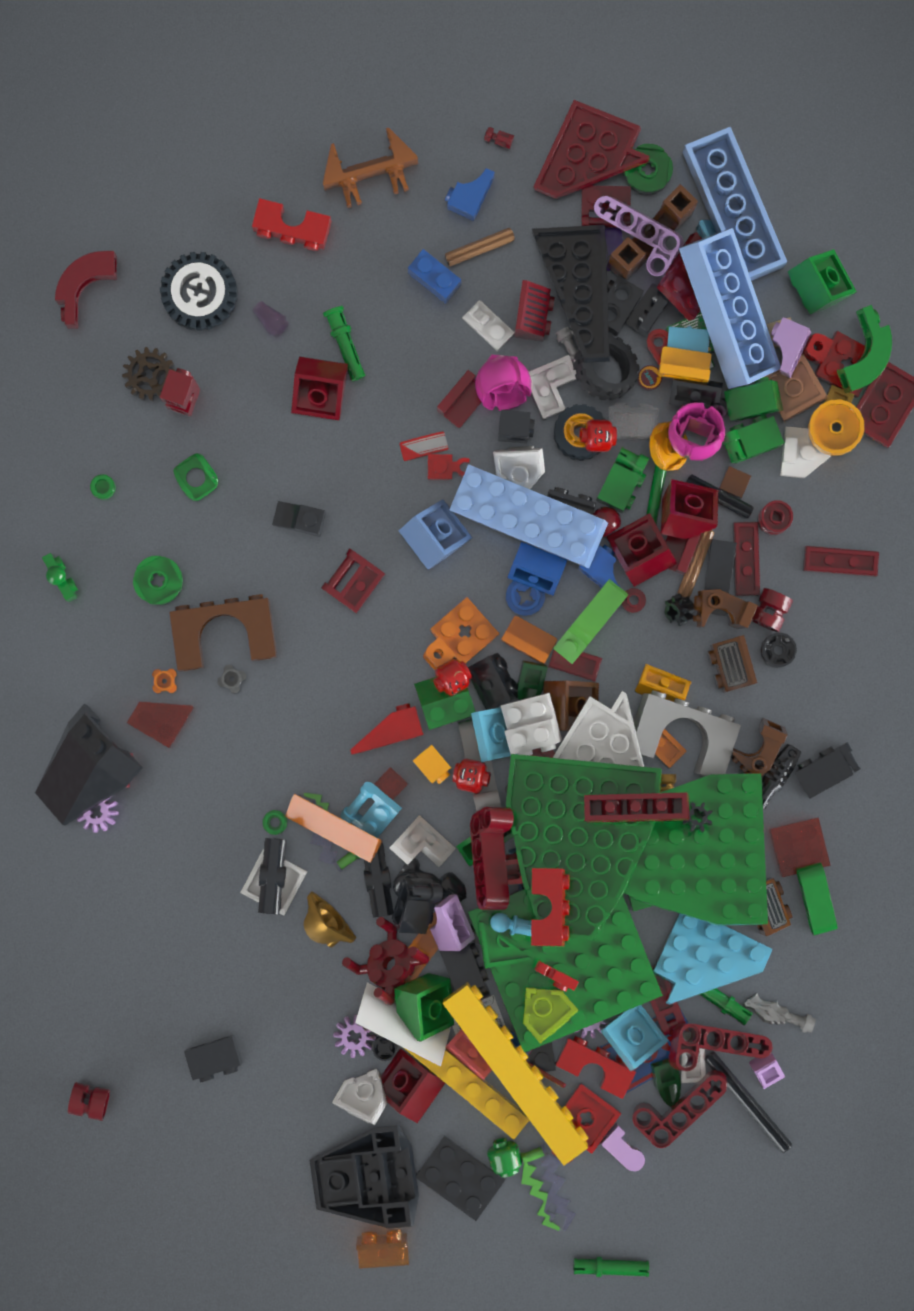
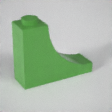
[553,579,629,664]

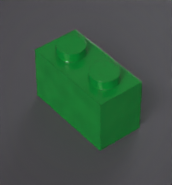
[724,377,783,422]

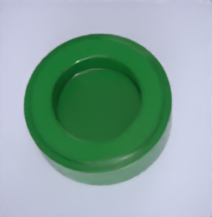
[90,474,116,500]

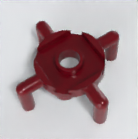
[342,917,429,1005]

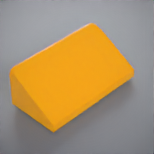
[635,664,691,702]

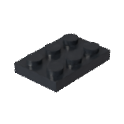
[416,1135,505,1221]

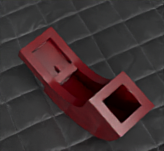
[55,251,117,329]

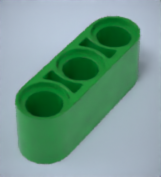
[796,862,838,936]

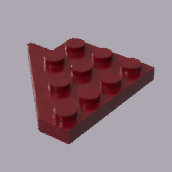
[533,100,650,199]

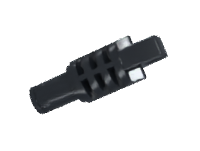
[762,744,801,810]

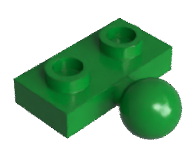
[42,553,78,602]

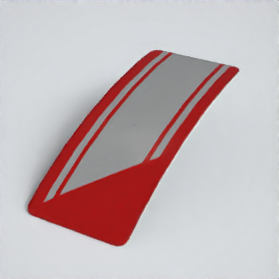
[399,431,449,461]

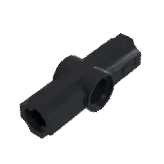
[258,838,287,915]
[364,842,394,918]

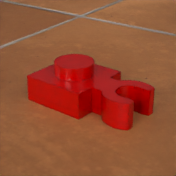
[428,454,470,480]
[534,961,579,992]

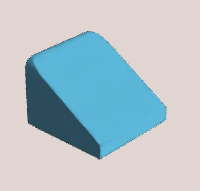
[696,220,716,238]

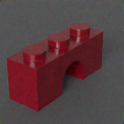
[159,368,200,417]

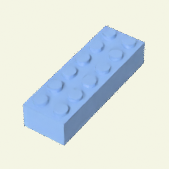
[682,127,787,281]
[679,228,781,389]
[449,464,608,569]

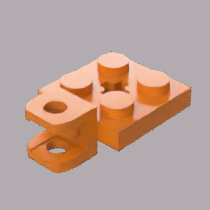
[423,597,500,670]

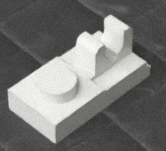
[462,300,515,352]

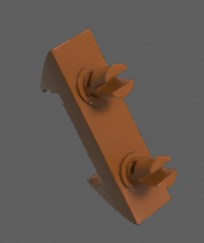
[323,128,418,208]

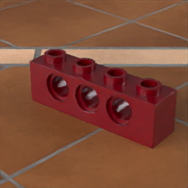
[584,792,689,823]

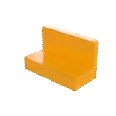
[658,346,712,383]

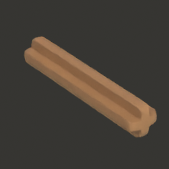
[445,228,515,266]
[677,530,714,598]

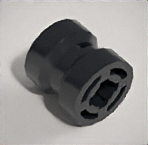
[372,1035,398,1061]

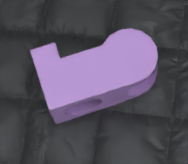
[600,1123,645,1172]

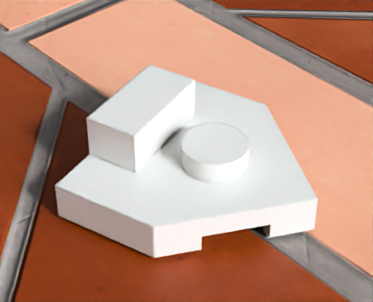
[780,426,831,478]
[493,446,545,489]
[332,1069,387,1125]

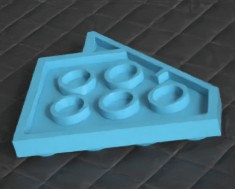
[653,913,773,1005]

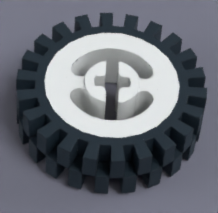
[160,252,237,331]

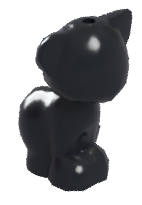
[393,858,467,902]

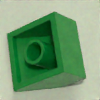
[787,249,857,315]
[414,677,476,731]
[395,973,454,1042]

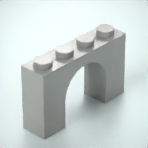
[634,690,741,777]

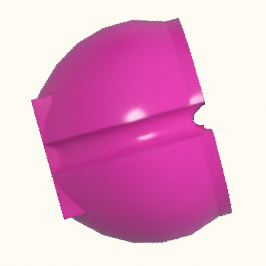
[475,355,532,411]
[668,403,725,461]

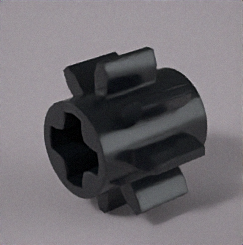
[664,593,694,626]
[682,802,713,833]

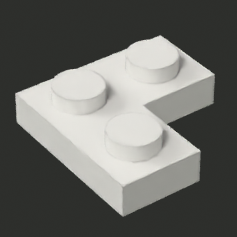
[529,355,576,420]
[390,815,456,867]

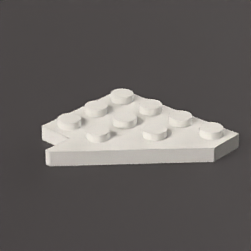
[553,691,644,767]

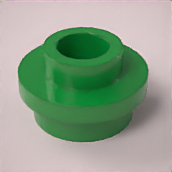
[262,810,287,835]

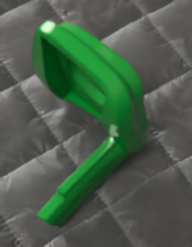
[173,453,218,501]

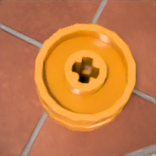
[808,399,864,456]

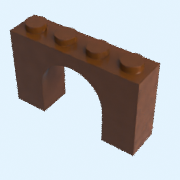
[607,184,698,280]
[169,594,277,672]

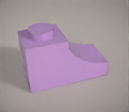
[771,317,811,378]
[430,895,475,951]

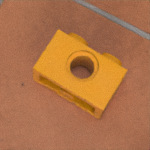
[413,745,451,784]

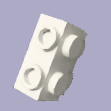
[501,693,562,755]

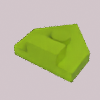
[523,988,579,1044]

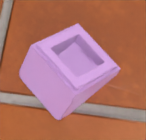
[749,1053,785,1089]

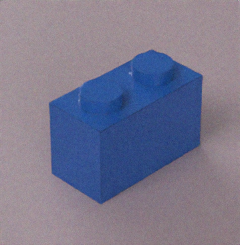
[408,249,461,304]
[507,542,567,596]

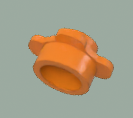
[152,669,177,694]

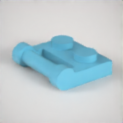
[341,782,402,838]

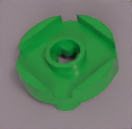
[624,144,673,194]
[133,556,183,605]

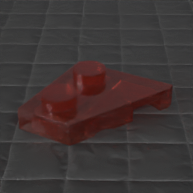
[127,702,194,748]

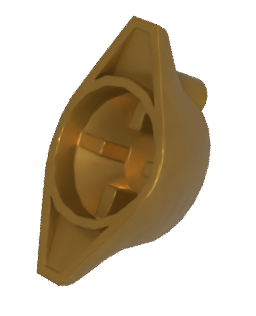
[304,891,356,948]

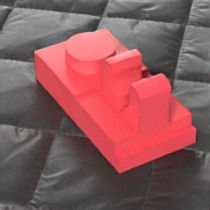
[446,1029,492,1080]

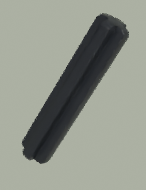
[686,474,754,518]

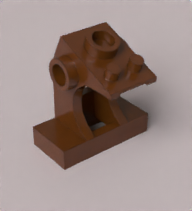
[693,589,758,629]
[732,718,788,776]

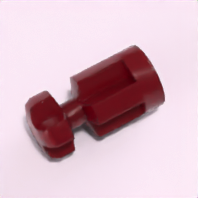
[484,127,515,149]

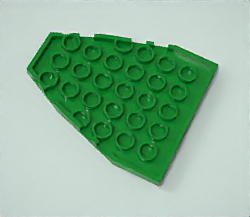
[506,754,662,941]
[624,773,768,926]

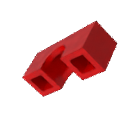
[252,198,332,251]
[531,868,570,946]
[555,1035,636,1099]

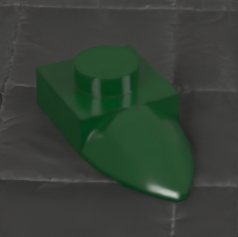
[517,660,548,700]
[650,1058,681,1107]

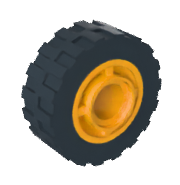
[554,404,606,461]

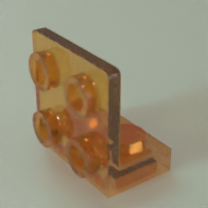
[356,1230,409,1269]

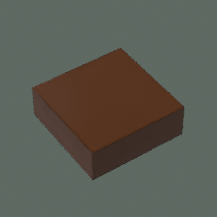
[719,466,751,499]

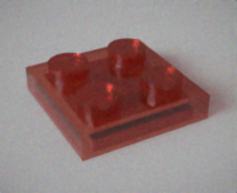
[769,817,831,877]

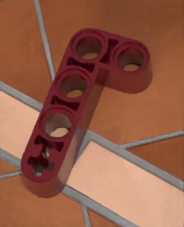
[470,807,514,910]
[669,1023,773,1071]
[632,1070,727,1148]

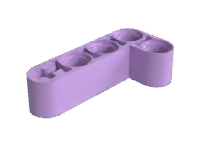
[594,196,684,276]

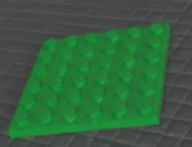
[468,889,663,1052]

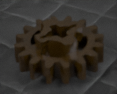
[122,347,176,401]

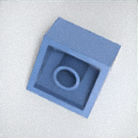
[399,499,472,570]

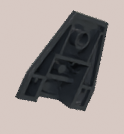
[35,704,143,826]
[309,1125,419,1229]

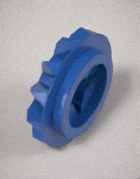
[506,580,545,616]

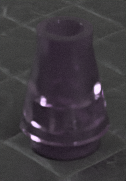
[253,301,289,337]

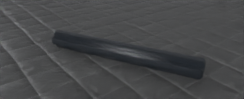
[705,1051,792,1153]

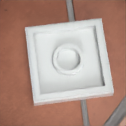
[240,849,308,916]

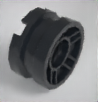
[760,632,797,668]

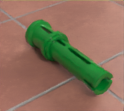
[323,306,366,382]

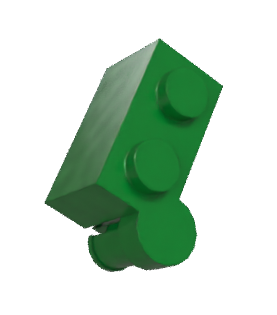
[722,415,784,464]
[596,447,649,513]

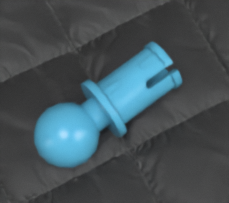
[490,913,532,936]

